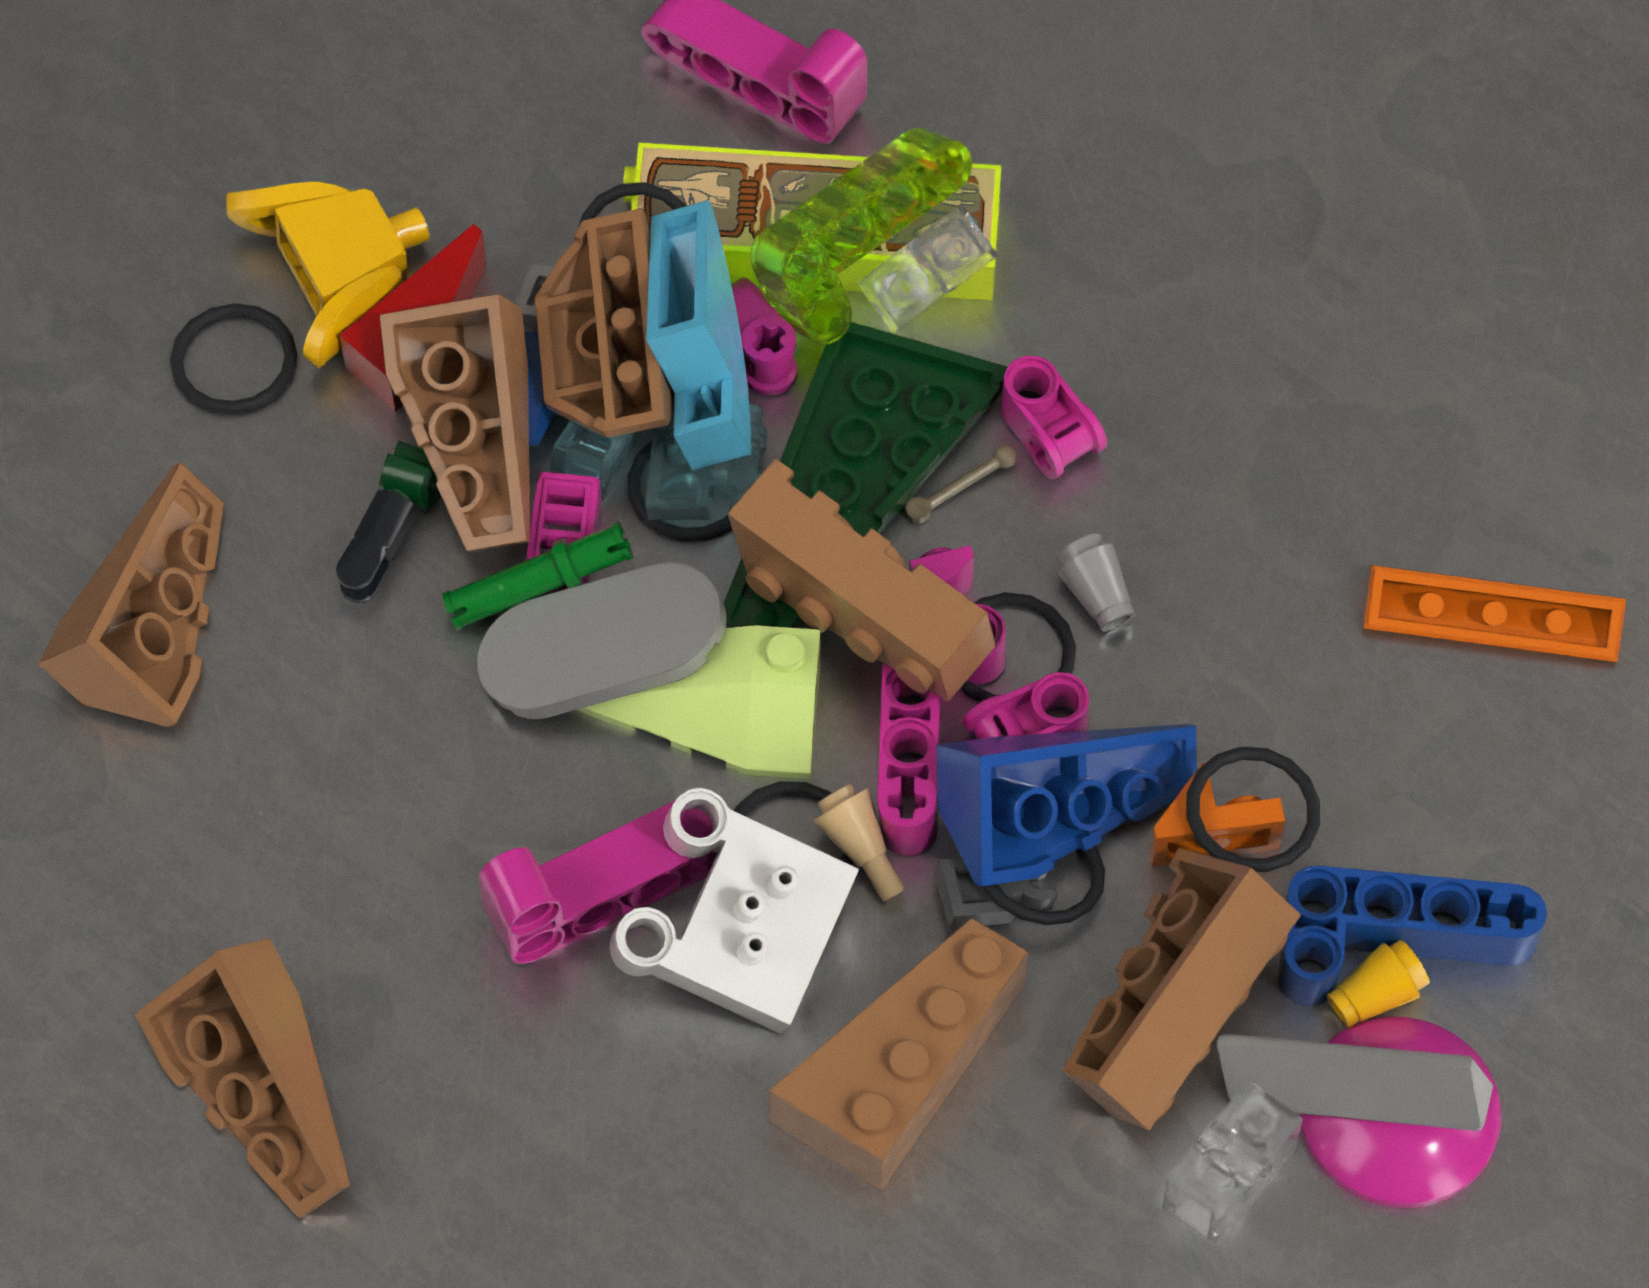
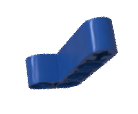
[1279,866,1547,1007]

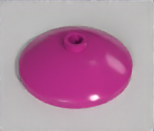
[1299,1017,1501,1208]

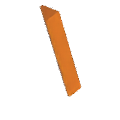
[1363,564,1626,662]

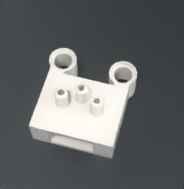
[609,788,859,1034]

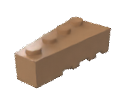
[727,459,996,702]
[1062,848,1301,1131]
[768,918,1028,1191]

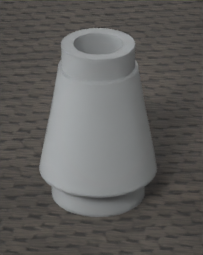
[1056,533,1136,632]

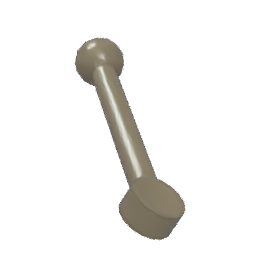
[906,444,1017,524]

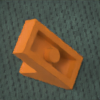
[1150,762,1285,867]

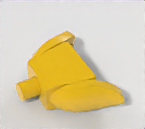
[225,181,430,370]

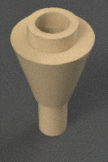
[813,783,906,903]

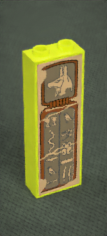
[623,143,1002,301]

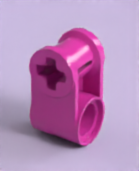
[731,277,798,396]
[1000,356,1107,480]
[962,672,1089,739]

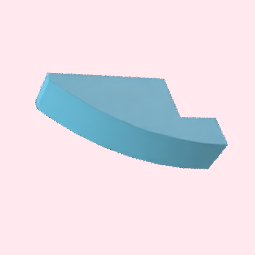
[646,200,751,471]

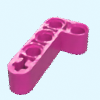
[641,0,867,144]
[877,604,1006,856]
[478,800,717,964]

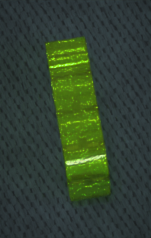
[750,128,972,344]

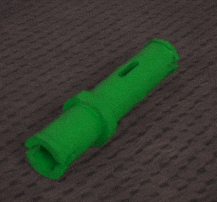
[442,521,634,630]

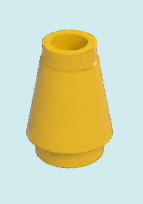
[1326,939,1430,1028]

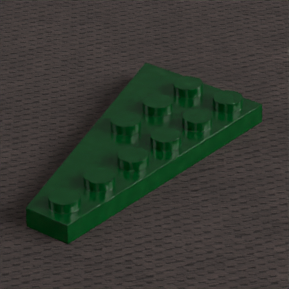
[724,318,1008,628]

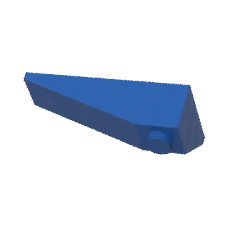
[936,724,1197,887]

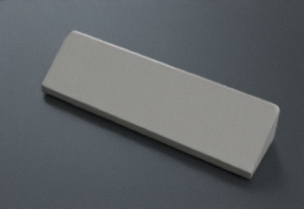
[1217,1034,1493,1131]

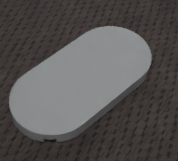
[477,562,727,719]

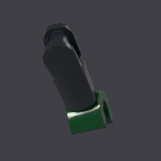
[336,440,441,604]

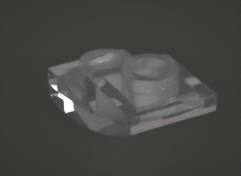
[857,205,998,334]

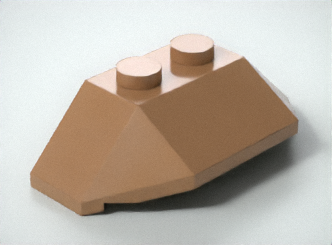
[535,208,675,438]

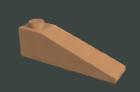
[380,294,530,552]
[38,462,224,727]
[135,938,351,1218]

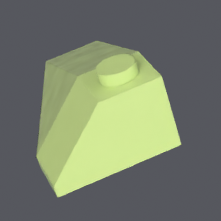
[576,625,821,779]

